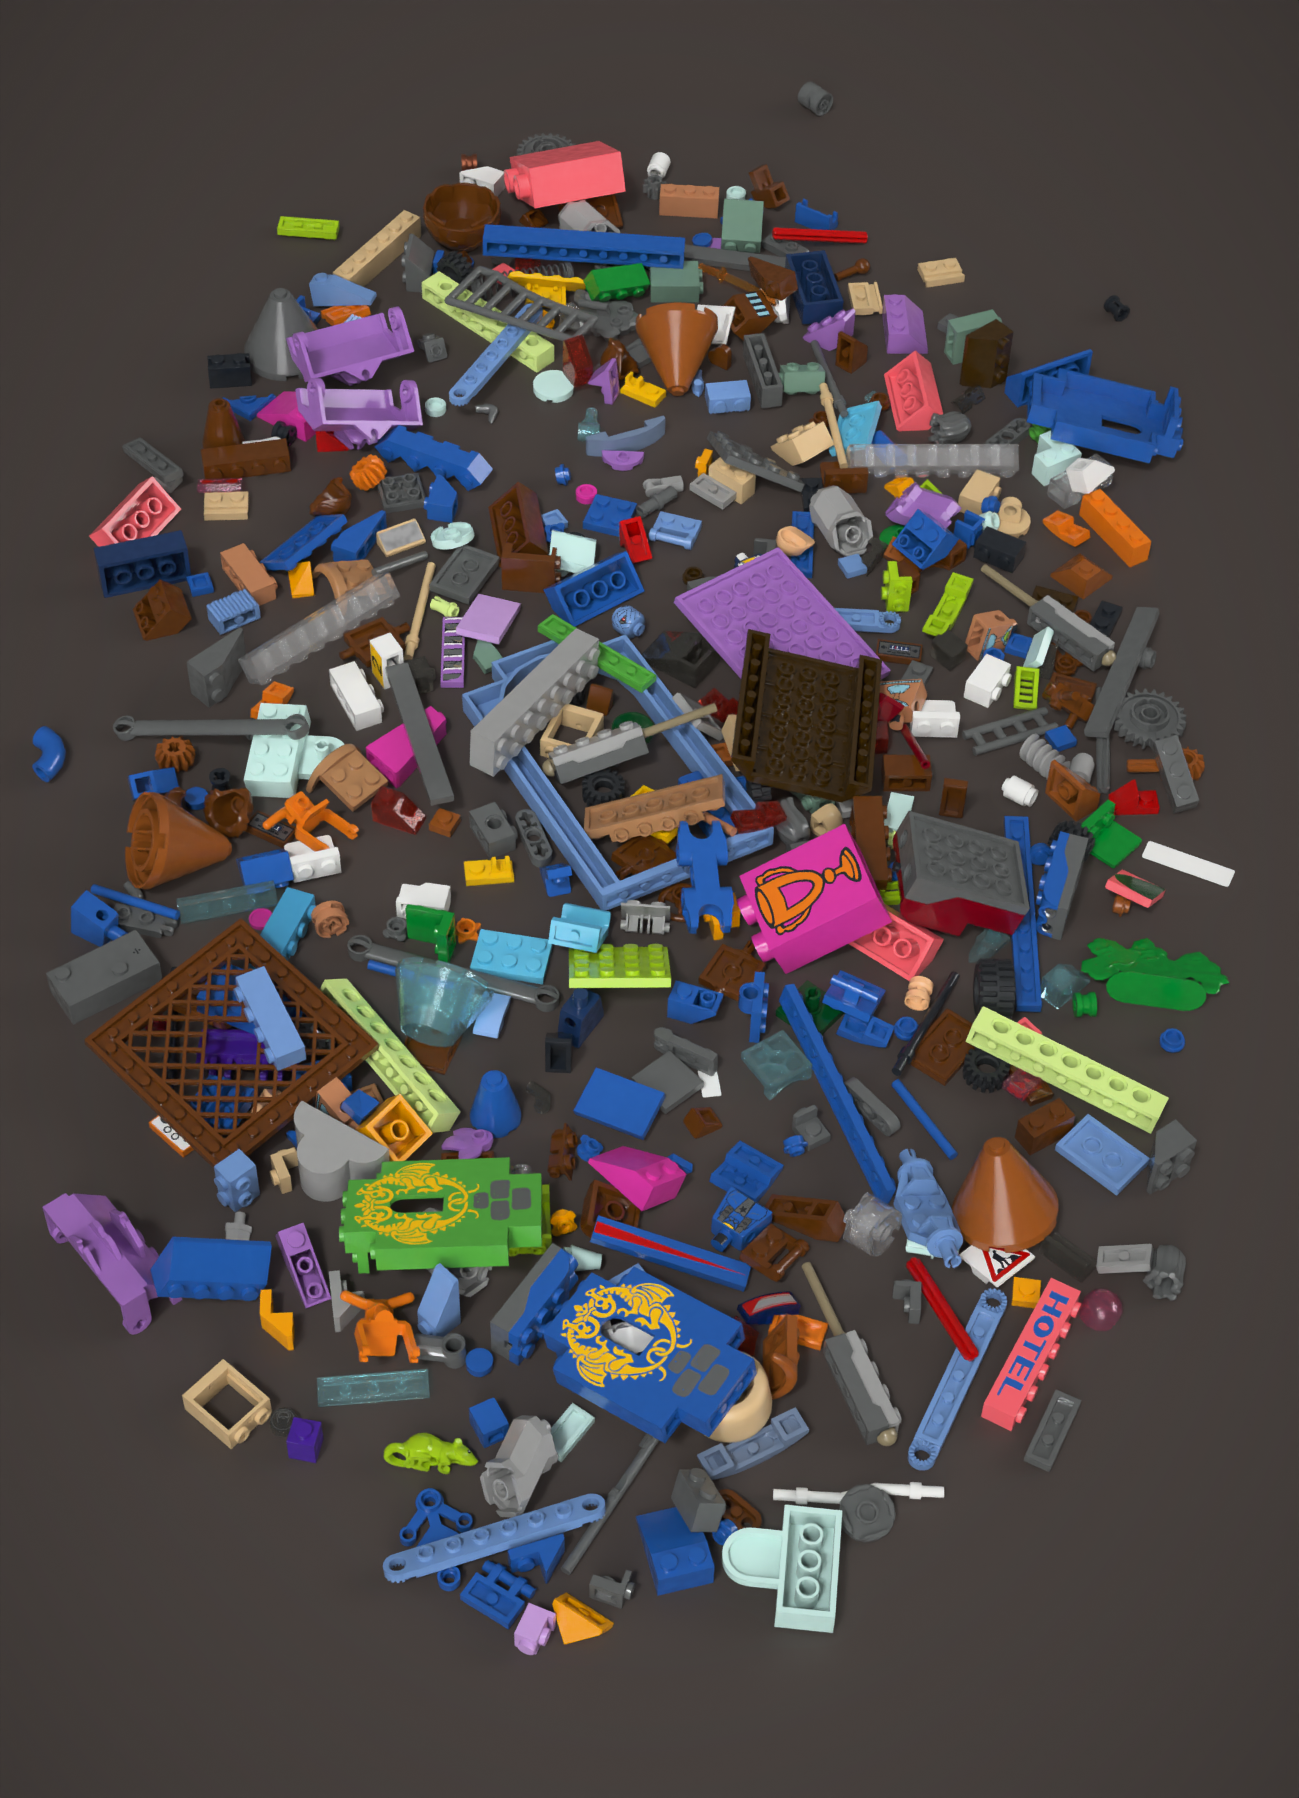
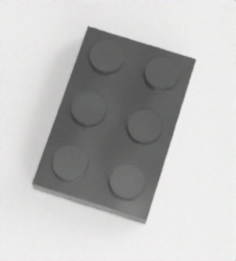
[429,545,500,605]

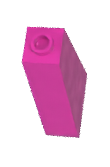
[366,706,447,789]

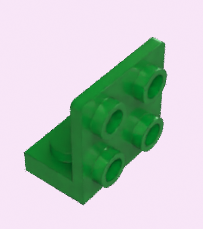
[1080,800,1142,868]
[405,904,456,963]

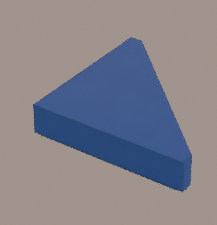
[222,394,276,421]

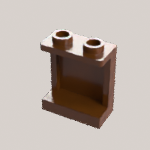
[501,542,561,593]

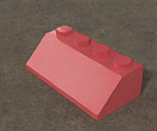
[884,350,943,432]
[89,476,181,547]
[848,903,944,981]

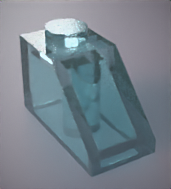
[1041,964,1091,1009]

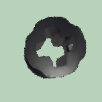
[1104,295,1130,321]
[209,768,232,791]

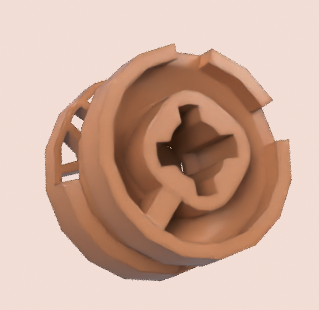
[311,901,349,938]

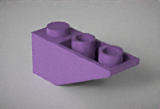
[275,1223,332,1308]

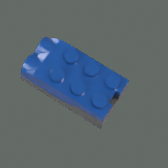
[1036,831,1089,940]
[490,1243,578,1366]

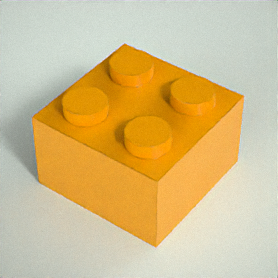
[355,1094,433,1161]

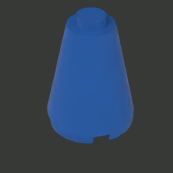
[470,1070,521,1138]

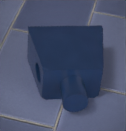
[558,988,604,1049]

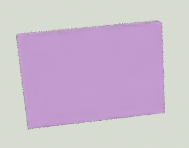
[456,594,521,644]

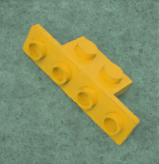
[507,271,586,307]

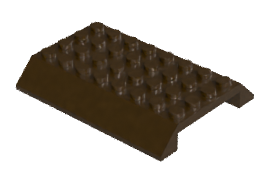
[731,629,882,803]

